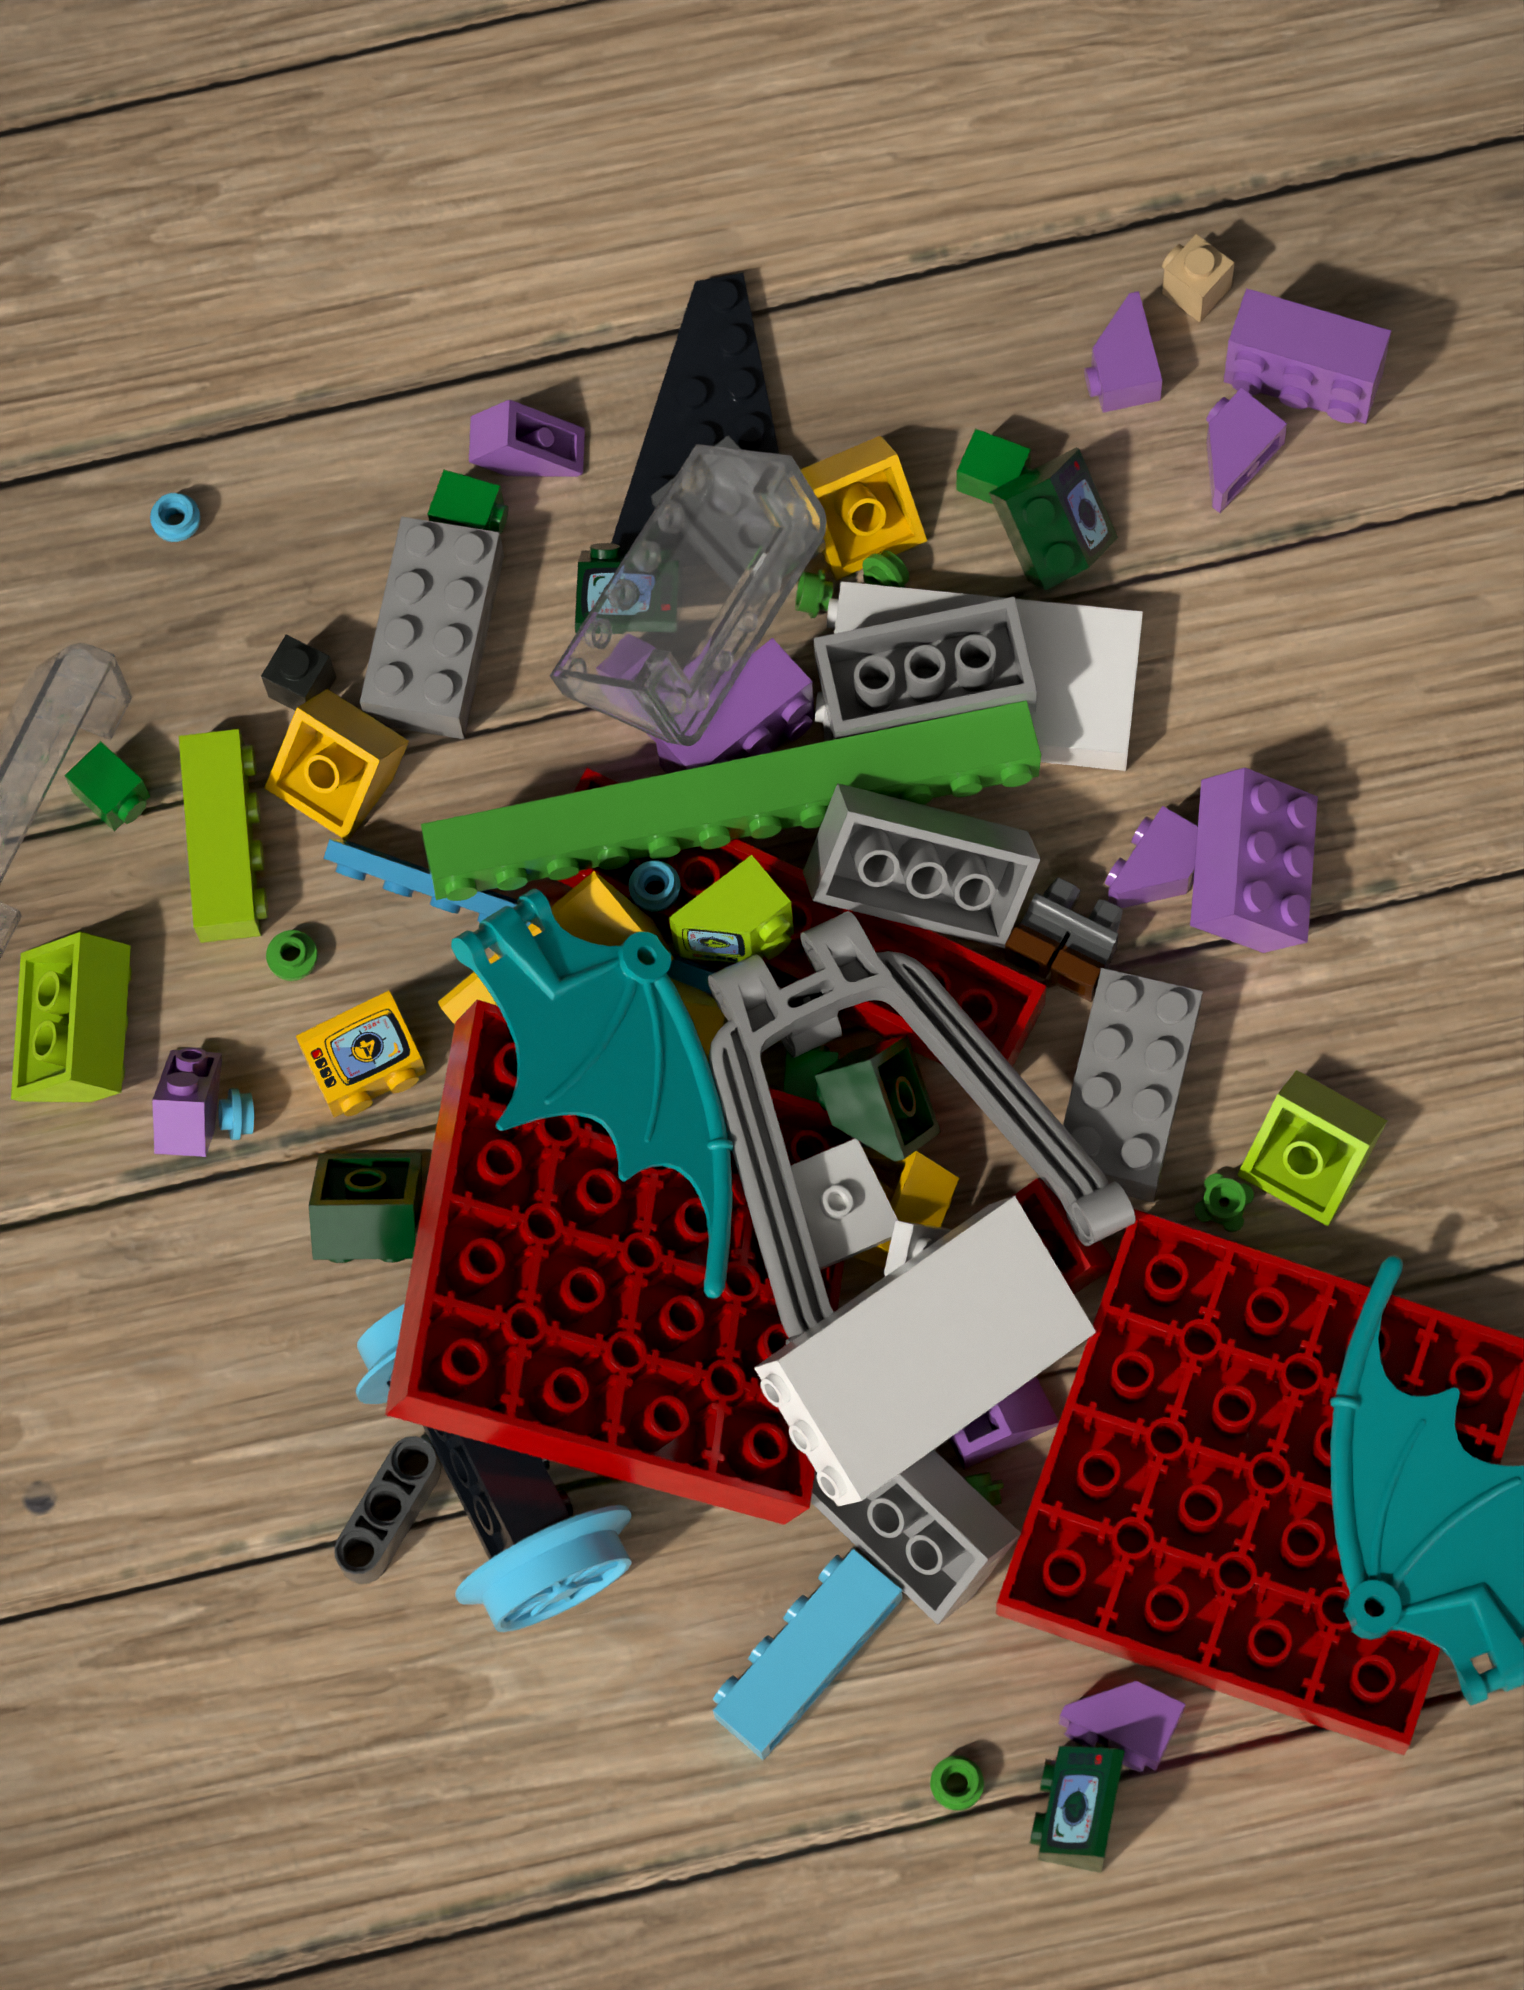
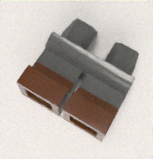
[1005,877,1123,1002]

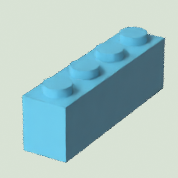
[713,1549,903,1761]

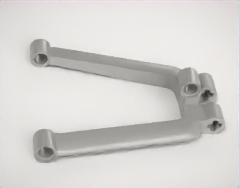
[708,911,1136,1345]

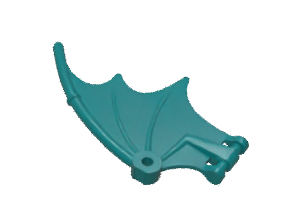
[451,889,734,1299]
[1330,1255,1524,1706]

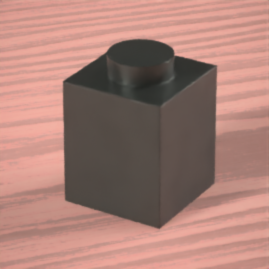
[261,634,337,711]

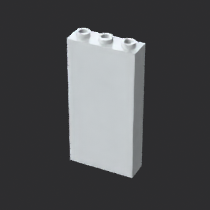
[815,581,1143,771]
[754,1196,1096,1506]

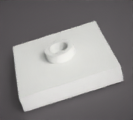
[791,1139,898,1270]

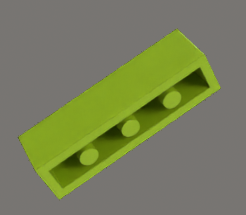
[178,729,268,943]

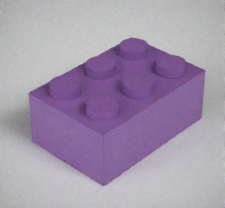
[1224,288,1391,424]
[654,638,815,774]
[1190,767,1318,953]

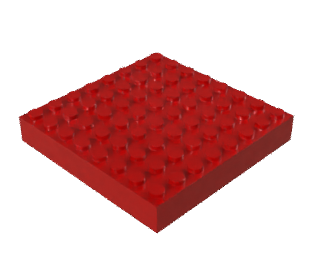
[385,999,861,1525]
[996,1209,1524,1756]

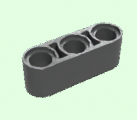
[334,1436,441,1584]

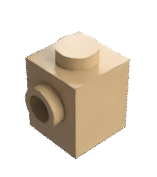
[1162,234,1234,322]

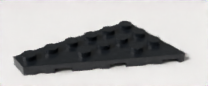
[611,272,789,570]

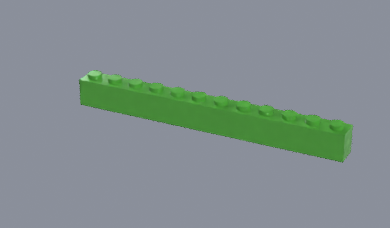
[421,700,1041,901]

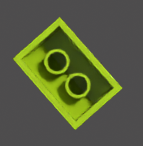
[11,932,131,1102]

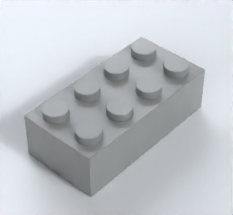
[360,516,504,739]
[814,597,1037,740]
[803,783,1041,948]
[1063,968,1203,1202]
[811,1450,1021,1625]

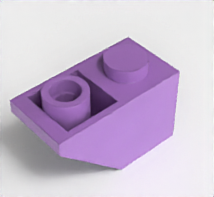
[1105,806,1198,908]
[152,1047,222,1157]
[949,1376,1059,1470]
[1059,1681,1185,1772]

